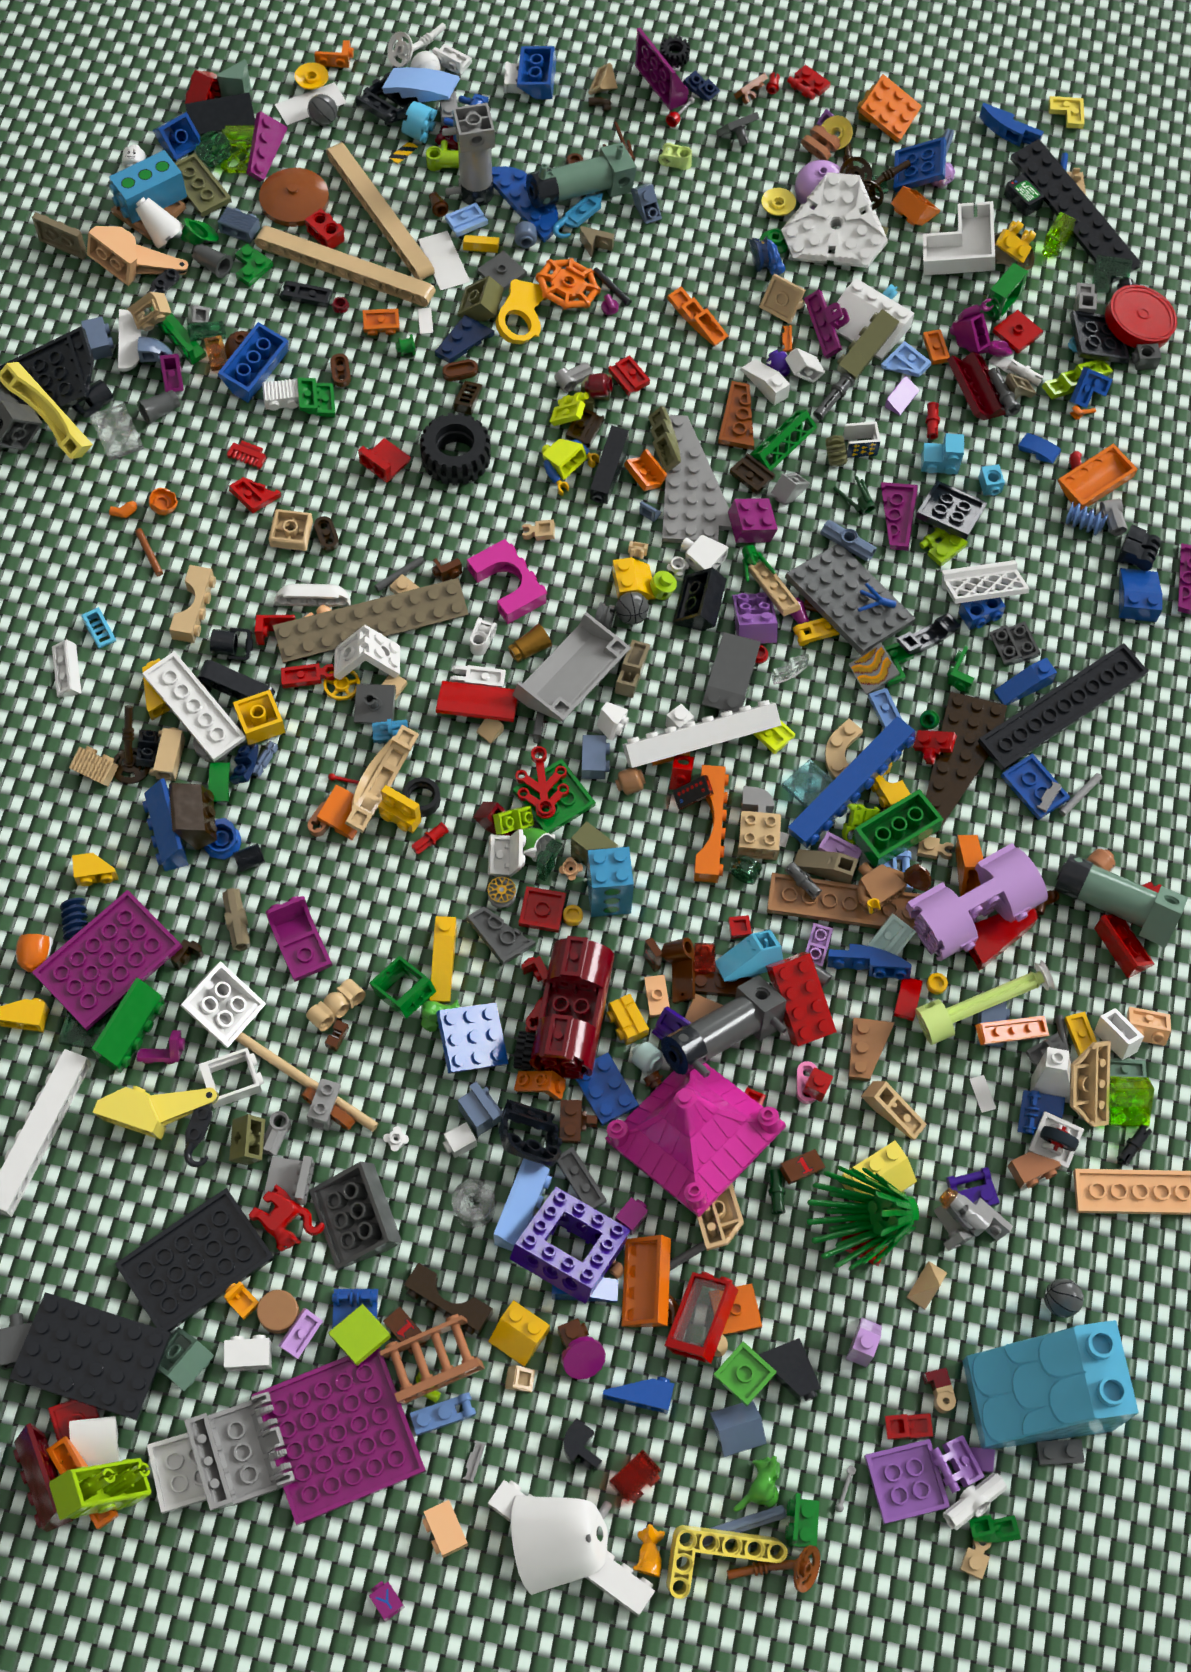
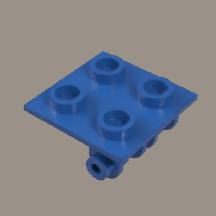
[1017,1090,1065,1135]
[332,1289,378,1329]

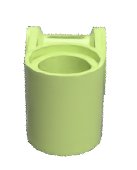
[658,143,692,170]

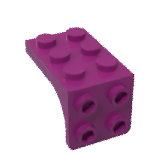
[265,896,333,982]

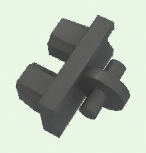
[1026,1033,1069,1067]

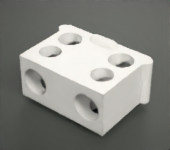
[503,61,524,94]

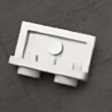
[432,44,472,76]

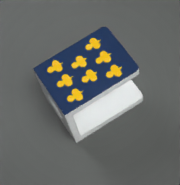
[843,421,881,458]

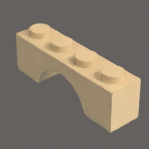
[169,565,216,643]

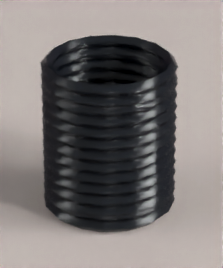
[233,843,265,872]

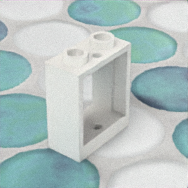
[199,1047,264,1109]

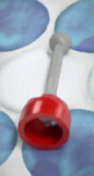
[666,97,695,127]

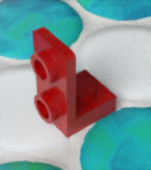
[255,615,295,645]

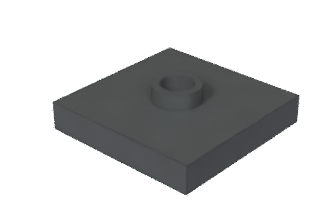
[477,250,527,292]

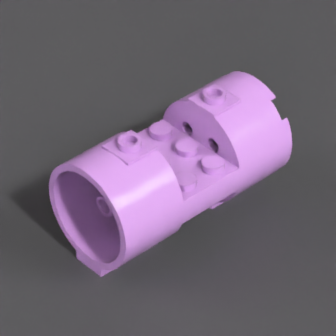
[905,843,1048,961]

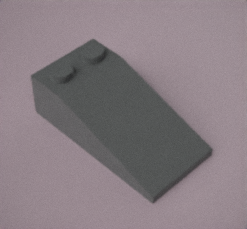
[702,632,761,713]

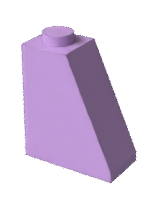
[846,1317,882,1368]

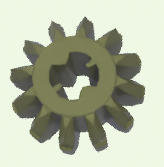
[825,435,848,467]

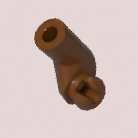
[1035,890,1059,915]
[668,1294,679,1326]

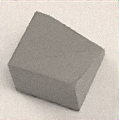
[187,305,210,326]

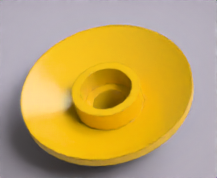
[295,63,329,90]

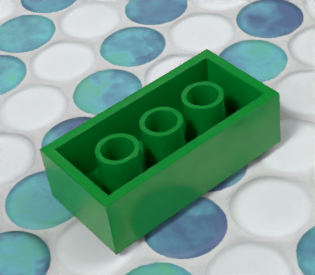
[852,789,944,868]

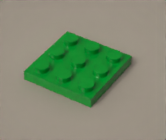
[513,758,596,834]

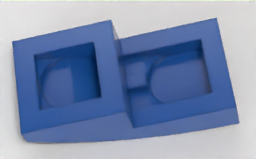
[1018,433,1061,464]

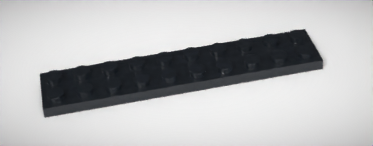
[1010,139,1142,283]
[978,643,1149,771]

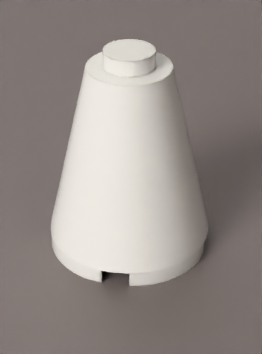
[135,197,183,249]

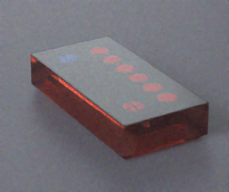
[672,775,714,810]

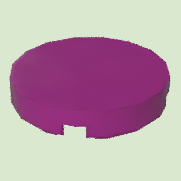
[561,1336,606,1379]

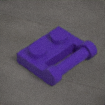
[946,1167,1000,1207]

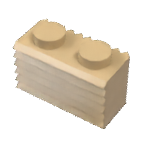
[69,746,119,786]

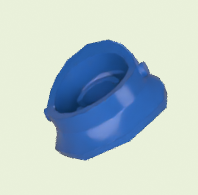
[204,818,241,860]

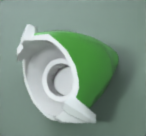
[515,828,555,862]

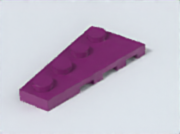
[247,111,288,182]
[881,482,918,551]
[1178,543,1191,614]

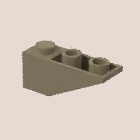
[794,849,859,884]

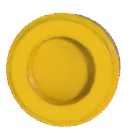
[563,905,583,926]
[926,973,948,995]

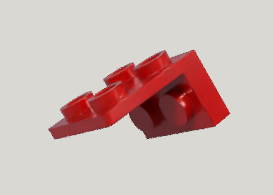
[358,438,411,483]

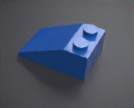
[1119,568,1162,622]

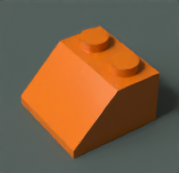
[891,186,941,226]

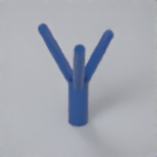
[858,583,896,612]

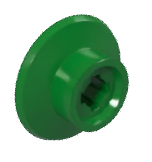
[759,228,788,254]

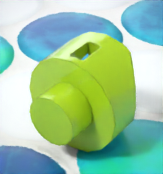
[650,571,677,600]

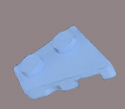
[881,341,931,377]

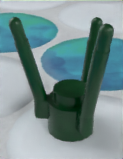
[833,476,876,514]

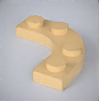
[825,718,863,780]

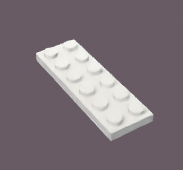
[142,651,246,762]

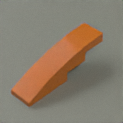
[667,286,728,347]
[46,1436,119,1529]

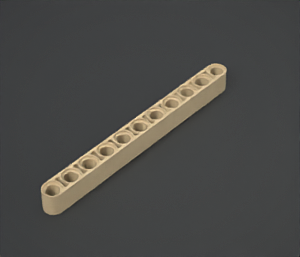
[326,142,435,280]
[254,226,436,307]

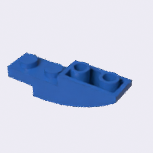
[979,103,1044,147]
[828,944,912,980]

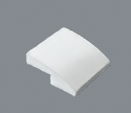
[69,1416,120,1466]

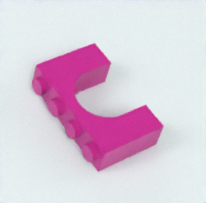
[467,539,547,624]

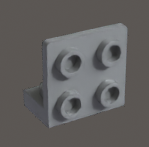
[263,1156,315,1205]

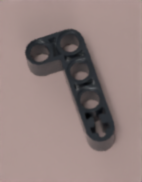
[197,660,275,700]

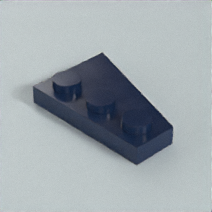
[435,315,495,363]

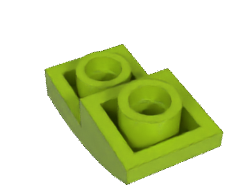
[493,806,534,835]

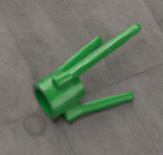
[742,545,776,582]

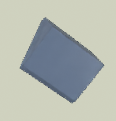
[710,1400,767,1457]

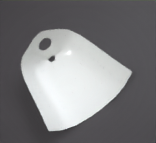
[511,1495,608,1595]

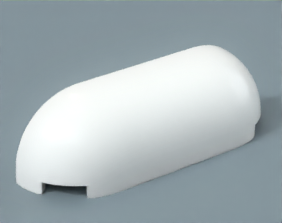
[118,309,141,372]
[274,584,351,607]

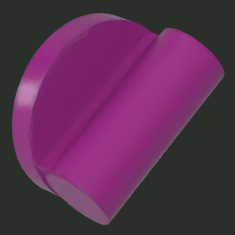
[601,294,619,315]

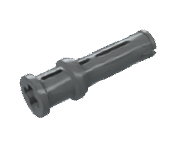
[988,368,1021,416]
[813,373,855,420]

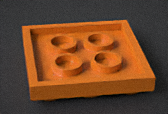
[858,74,922,143]

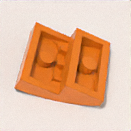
[317,785,358,840]

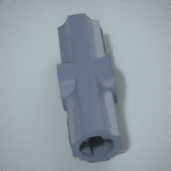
[820,520,877,562]

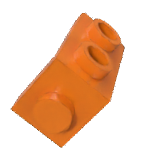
[314,40,354,68]
[514,1071,566,1100]

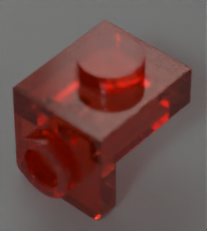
[694,943,716,974]

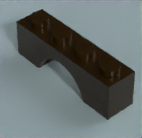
[404,1262,493,1335]

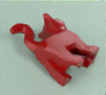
[249,1184,325,1252]

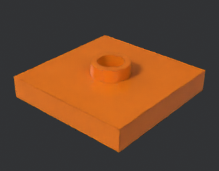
[709,1283,762,1336]

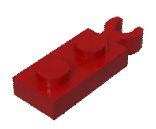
[281,663,335,688]

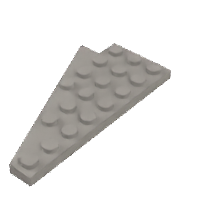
[662,415,733,543]

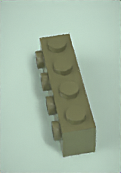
[837,309,899,381]

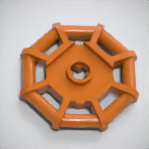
[535,258,601,310]

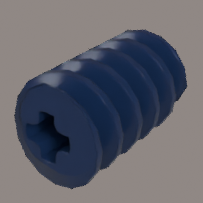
[60,898,88,942]

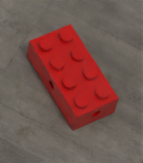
[766,952,837,1046]

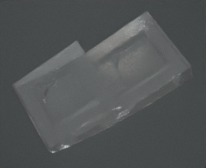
[772,654,809,685]

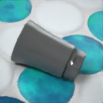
[192,244,233,278]
[137,390,180,425]

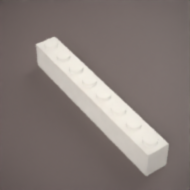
[622,700,782,768]
[0,1049,92,1217]
[488,1480,655,1617]

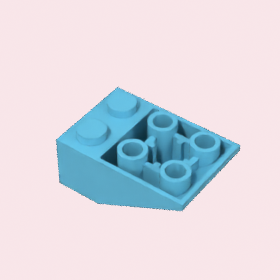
[714,930,783,982]

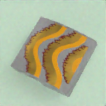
[849,642,900,695]

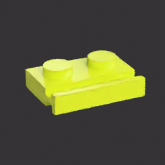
[753,720,795,754]

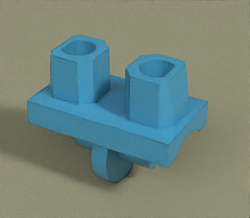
[372,719,408,744]

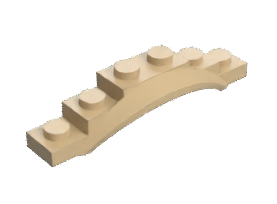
[345,725,419,833]

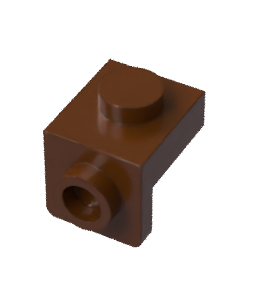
[431,558,462,582]

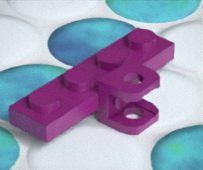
[804,289,850,359]

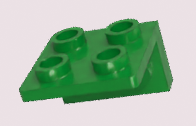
[785,1493,820,1548]

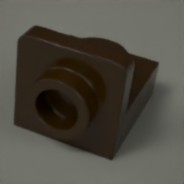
[170,939,204,970]

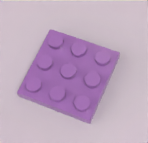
[864,1439,950,1525]

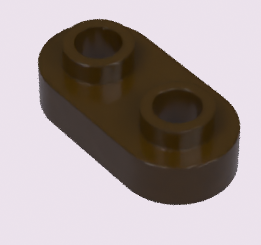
[314,516,339,551]

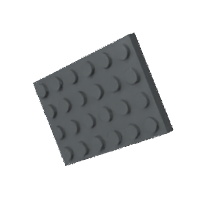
[785,544,916,655]

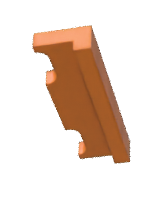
[782,325,792,352]

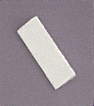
[52,639,81,698]

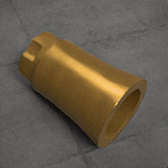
[508,623,552,663]

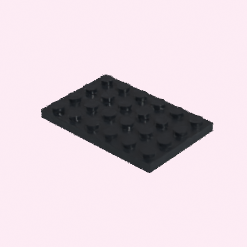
[115,1188,275,1332]
[10,1292,172,1421]

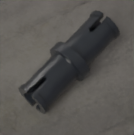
[1117,1124,1152,1166]

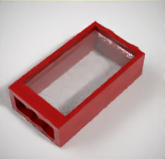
[664,1271,738,1364]

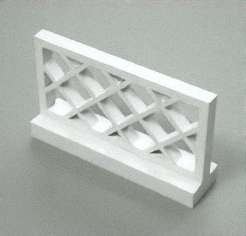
[942,560,1029,604]

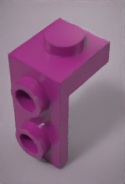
[136,1030,185,1064]

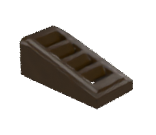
[454,380,483,415]

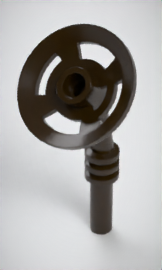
[839,142,872,184]
[862,160,911,210]
[113,705,151,784]

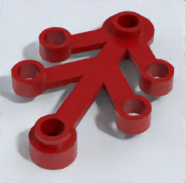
[515,746,569,819]

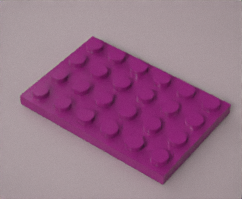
[32,890,183,1031]

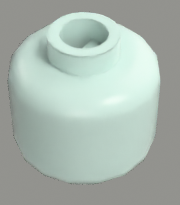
[632,1042,663,1073]

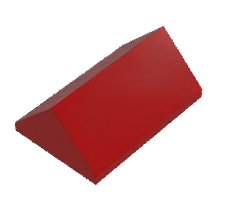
[1094,915,1154,978]

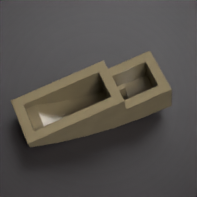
[615,640,651,698]

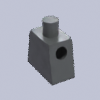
[0,1313,32,1370]

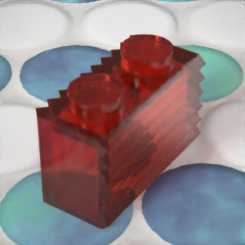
[609,1450,661,1504]

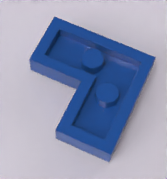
[1070,367,1113,408]

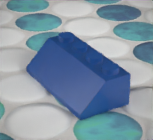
[218,322,289,403]
[142,778,189,871]

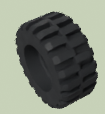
[420,413,491,486]

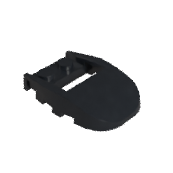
[356,72,421,125]
[499,1099,562,1167]

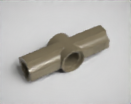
[222,888,251,951]

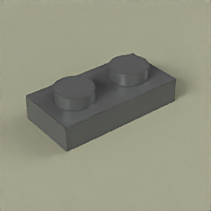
[1035,1439,1085,1466]

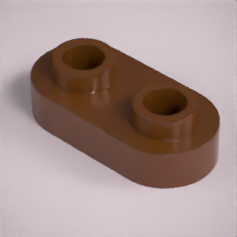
[330,353,351,387]

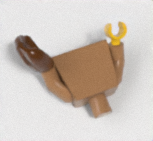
[857,862,931,914]

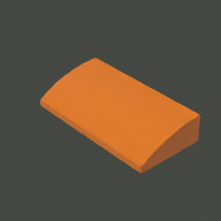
[1058,443,1138,510]
[621,1235,671,1327]

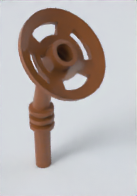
[727,1545,820,1593]

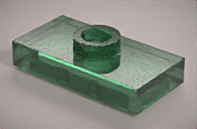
[187,321,226,341]

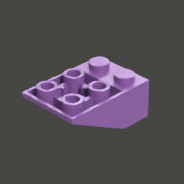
[732,592,778,643]

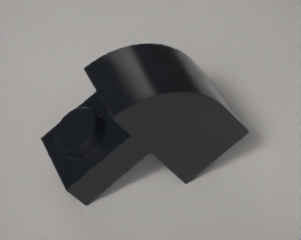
[564,1418,602,1471]

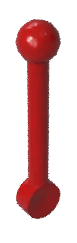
[328,773,359,785]

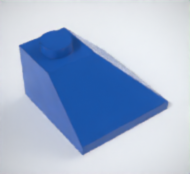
[153,112,204,161]

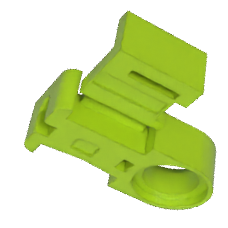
[842,804,881,845]

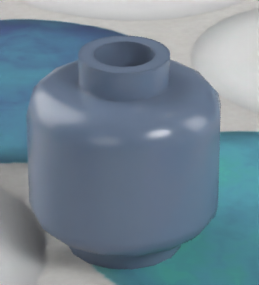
[514,221,537,248]

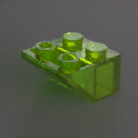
[1109,1076,1154,1127]

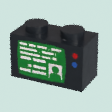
[1004,174,1045,217]

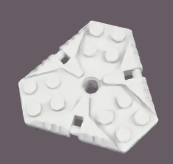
[781,172,888,268]

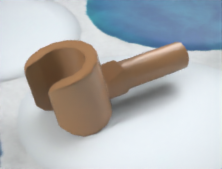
[609,1260,624,1279]

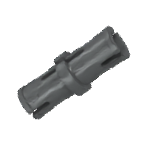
[785,862,822,899]

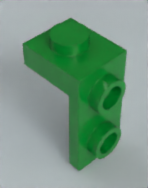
[947,646,975,693]

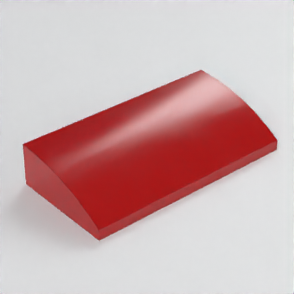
[436,681,519,722]

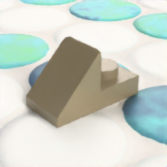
[580,226,615,257]
[1005,373,1037,400]

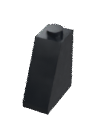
[759,1338,821,1401]

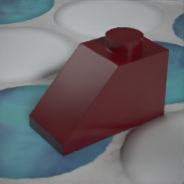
[473,802,517,836]

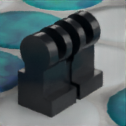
[1117,524,1161,571]

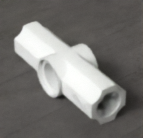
[943,1472,1007,1530]

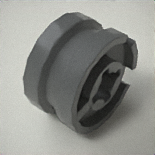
[595,602,616,630]

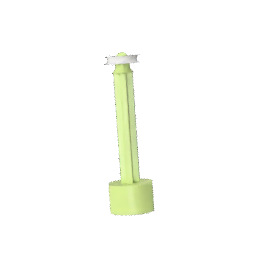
[915,960,1055,1045]

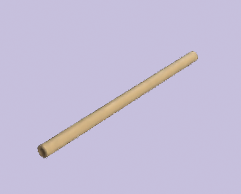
[235,1032,378,1132]

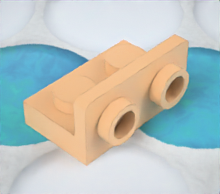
[1127,1007,1171,1046]

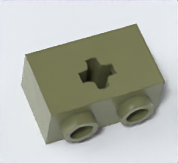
[229,1114,265,1165]

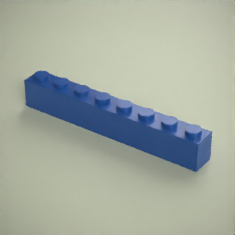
[788,716,916,848]

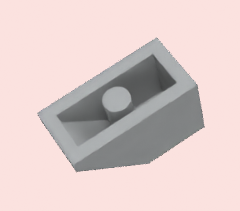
[771,473,810,504]

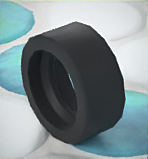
[402,777,441,817]

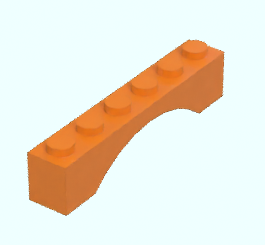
[694,765,729,883]

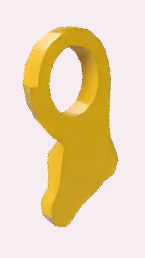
[496,279,550,345]

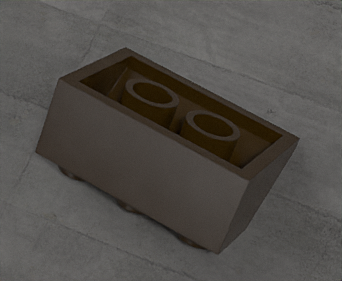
[169,783,217,850]

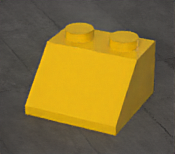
[612,557,656,600]
[233,690,286,745]
[488,1300,550,1367]

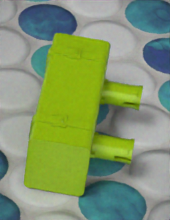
[49,1458,151,1520]

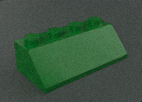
[91,977,165,1073]

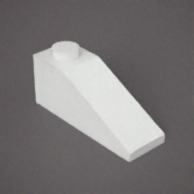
[741,359,790,406]

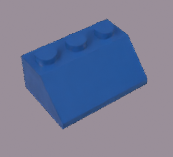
[517,46,556,99]

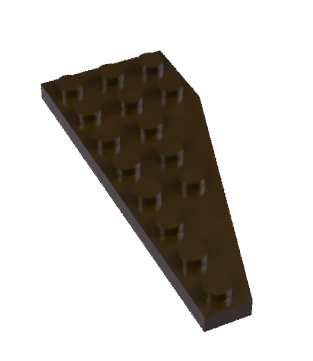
[926,691,1007,834]

